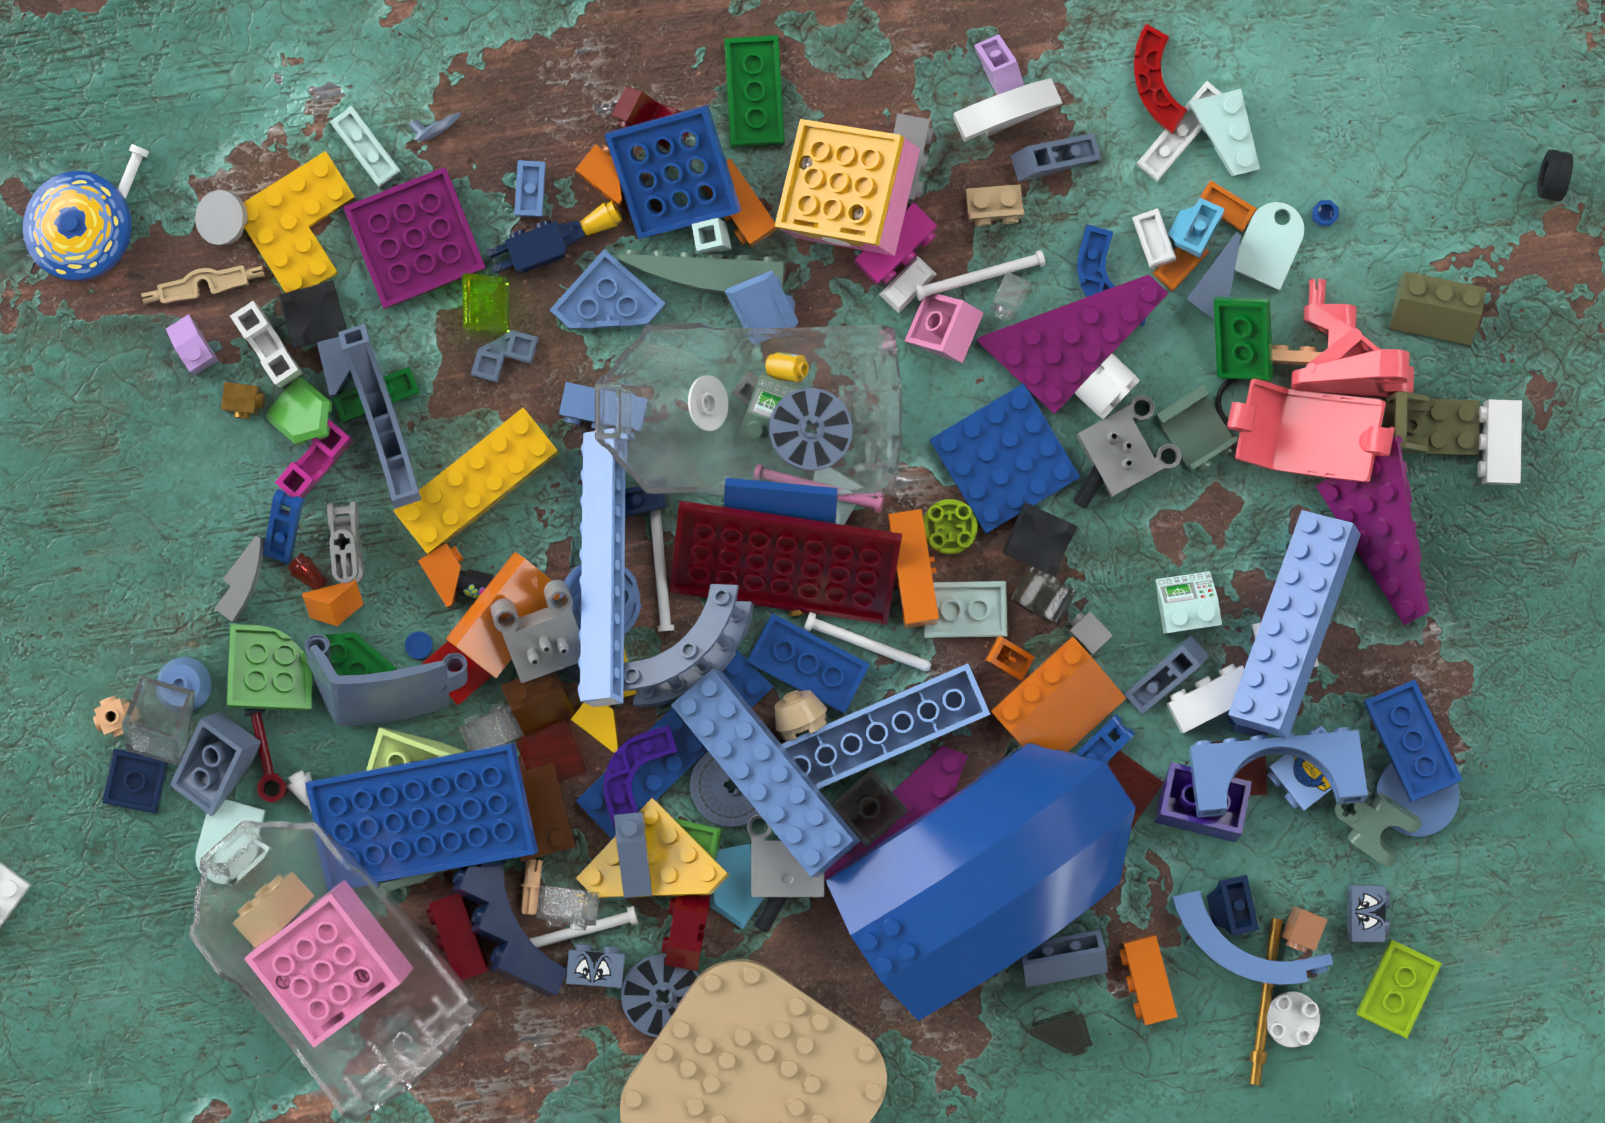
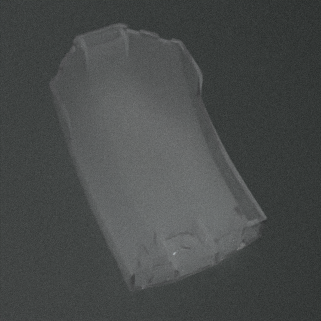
[595,323,902,497]
[189,820,484,1122]

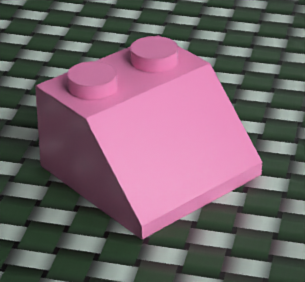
[905,294,984,363]

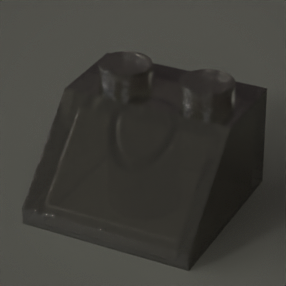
[830,767,908,847]
[1025,1008,1092,1056]

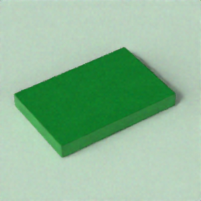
[1213,297,1273,381]

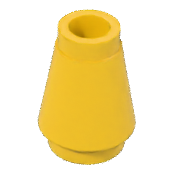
[580,201,623,236]

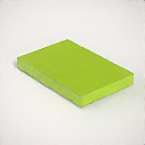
[1356,939,1442,1039]

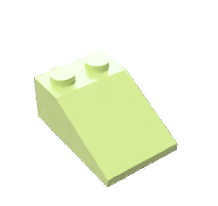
[366,727,466,770]

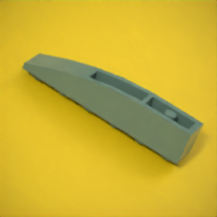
[618,250,784,296]

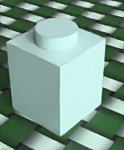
[692,218,732,255]

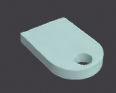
[1234,202,1304,292]
[195,799,266,884]

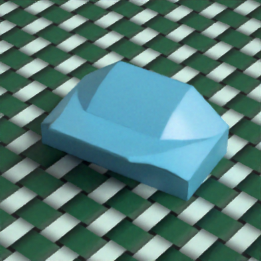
[1168,198,1224,258]

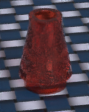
[286,552,328,590]

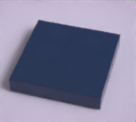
[102,749,169,814]

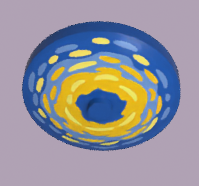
[23,171,132,281]

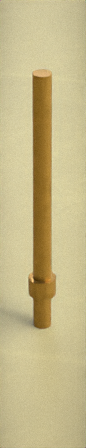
[1249,918,1283,1085]

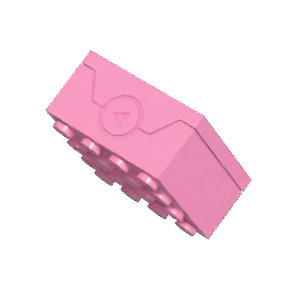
[244,880,413,1048]

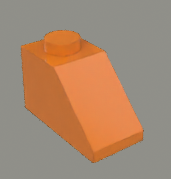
[575,144,623,208]
[418,543,464,608]

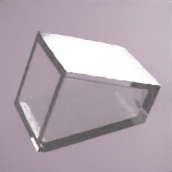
[122,676,195,766]

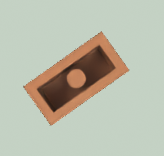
[1281,906,1327,953]

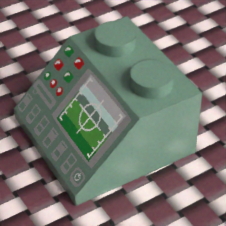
[739,374,802,447]

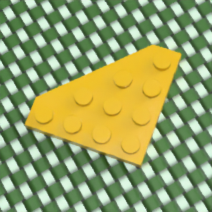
[576,798,730,899]

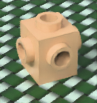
[93,696,137,738]

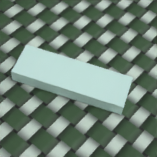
[330,106,401,188]

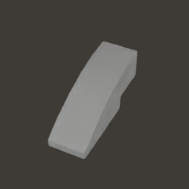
[214,536,265,623]

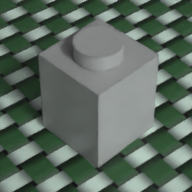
[1068,611,1113,655]

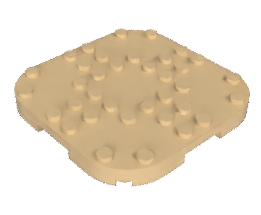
[620,959,887,1123]

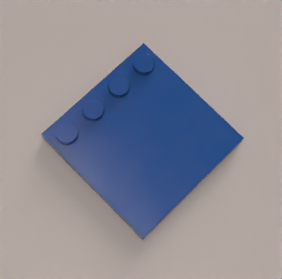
[724,478,838,524]

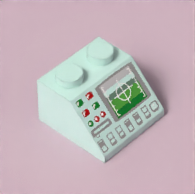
[1155,571,1222,634]

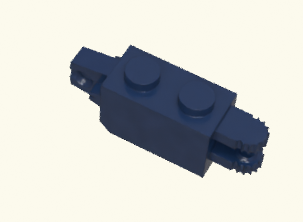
[486,220,585,275]

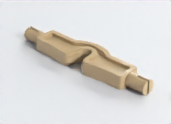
[141,265,265,305]

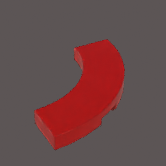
[1134,23,1187,135]

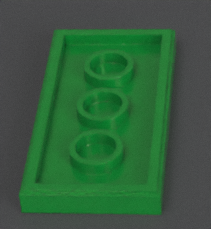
[724,35,785,148]

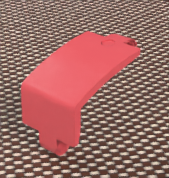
[1227,379,1395,483]

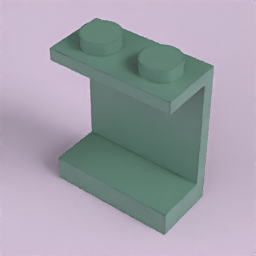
[1154,384,1239,472]

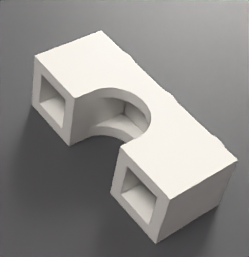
[230,301,303,388]

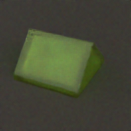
[462,273,509,334]

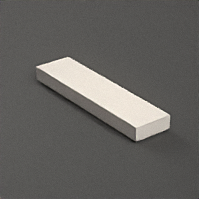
[1136,81,1222,182]

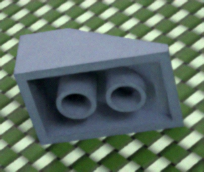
[170,711,261,816]

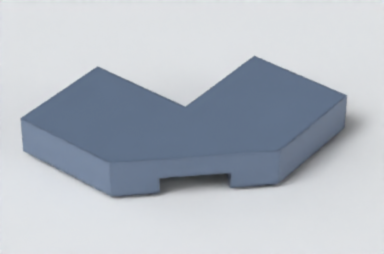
[471,330,539,383]

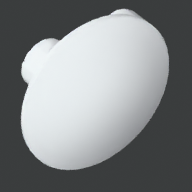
[1267,992,1320,1047]

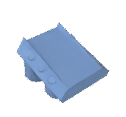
[725,271,799,345]

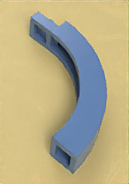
[1172,891,1333,984]

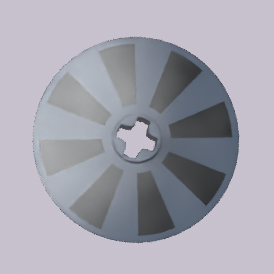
[769,388,852,471]
[621,954,699,1038]

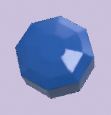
[1311,200,1339,227]

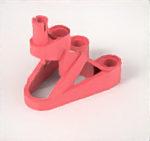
[1291,279,1414,398]

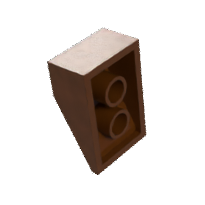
[520,762,576,862]

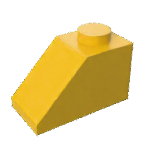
[571,703,619,753]

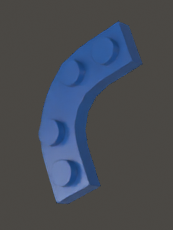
[1077,224,1146,327]

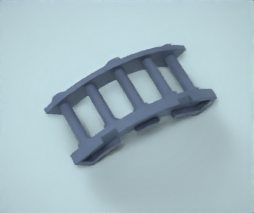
[623,584,754,707]

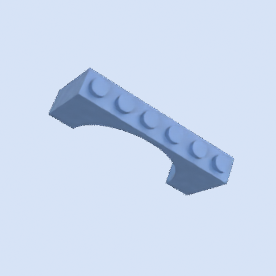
[1189,727,1368,818]

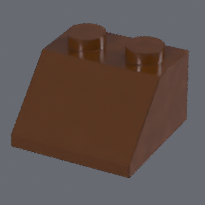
[501,671,576,737]

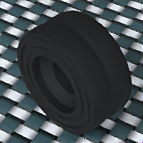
[1537,149,1573,201]

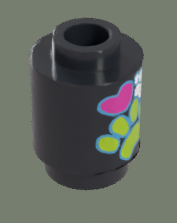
[456,569,495,599]

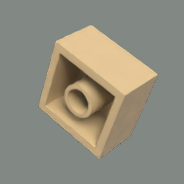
[233,872,314,948]

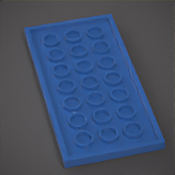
[305,742,538,891]

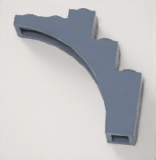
[338,324,422,508]

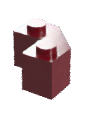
[611,87,689,150]
[661,895,711,971]

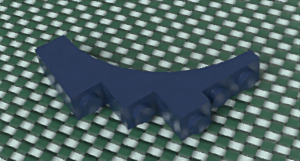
[452,860,567,997]

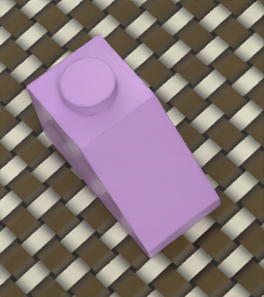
[974,35,1024,95]
[166,314,219,375]

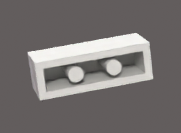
[1477,400,1522,485]
[1166,664,1244,733]

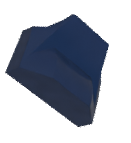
[1207,875,1259,936]

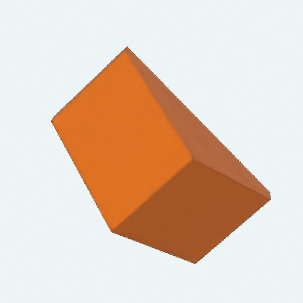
[302,579,364,626]
[984,636,1035,681]

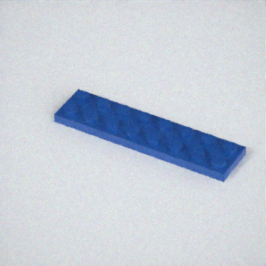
[576,649,773,839]

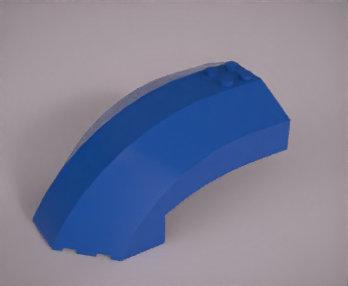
[826,743,1136,1021]

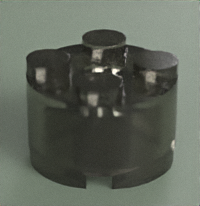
[1011,566,1077,626]

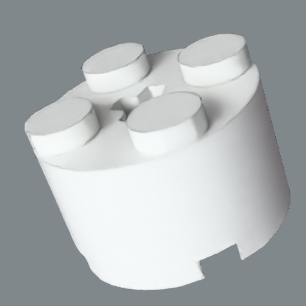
[1075,354,1140,419]

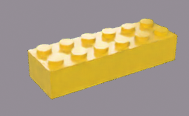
[393,408,560,554]

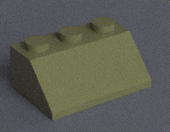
[1389,271,1487,346]

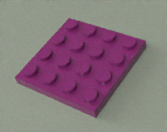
[343,167,486,310]

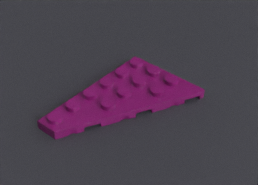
[976,274,1169,414]
[1316,435,1430,625]
[824,746,968,880]

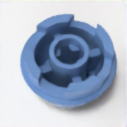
[157,657,212,712]

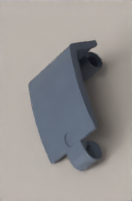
[304,634,468,726]

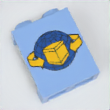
[1265,726,1332,811]

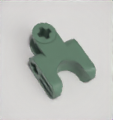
[1335,792,1422,867]

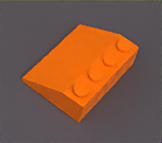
[989,637,1127,752]

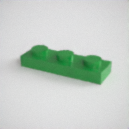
[333,367,420,423]

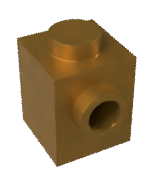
[221,382,265,420]

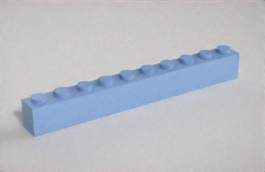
[578,428,626,707]

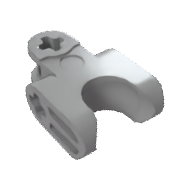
[327,501,365,584]

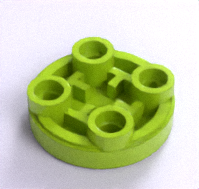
[923,499,977,554]

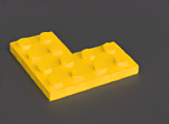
[243,151,356,293]

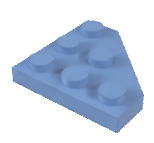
[549,249,666,330]

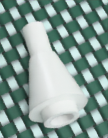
[286,770,312,813]

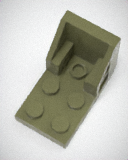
[1386,392,1480,456]

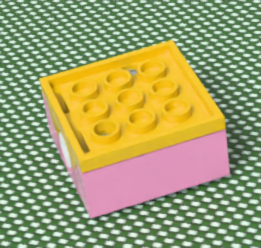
[775,119,920,256]

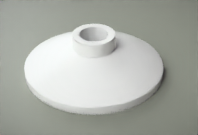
[688,375,728,431]

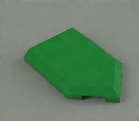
[324,632,397,676]

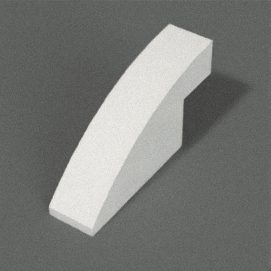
[953,78,1062,142]

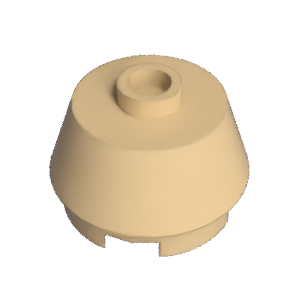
[774,690,828,741]

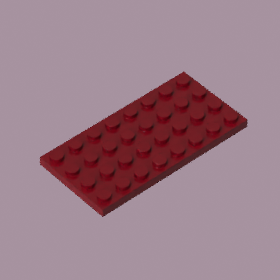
[669,500,902,625]

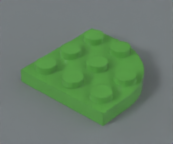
[226,624,312,711]

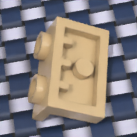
[966,184,1024,227]

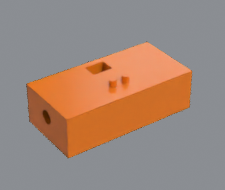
[888,509,939,629]
[446,552,560,678]

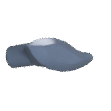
[409,112,461,141]

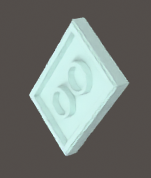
[924,581,1007,638]

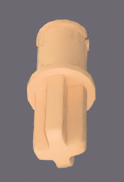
[520,859,543,915]

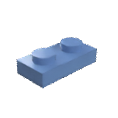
[514,160,546,218]

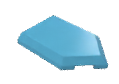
[710,843,765,930]

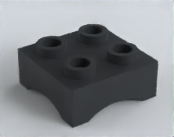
[278,280,347,349]
[1002,502,1078,577]

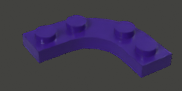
[603,725,678,830]

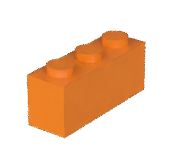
[702,158,777,248]
[1118,934,1178,1025]

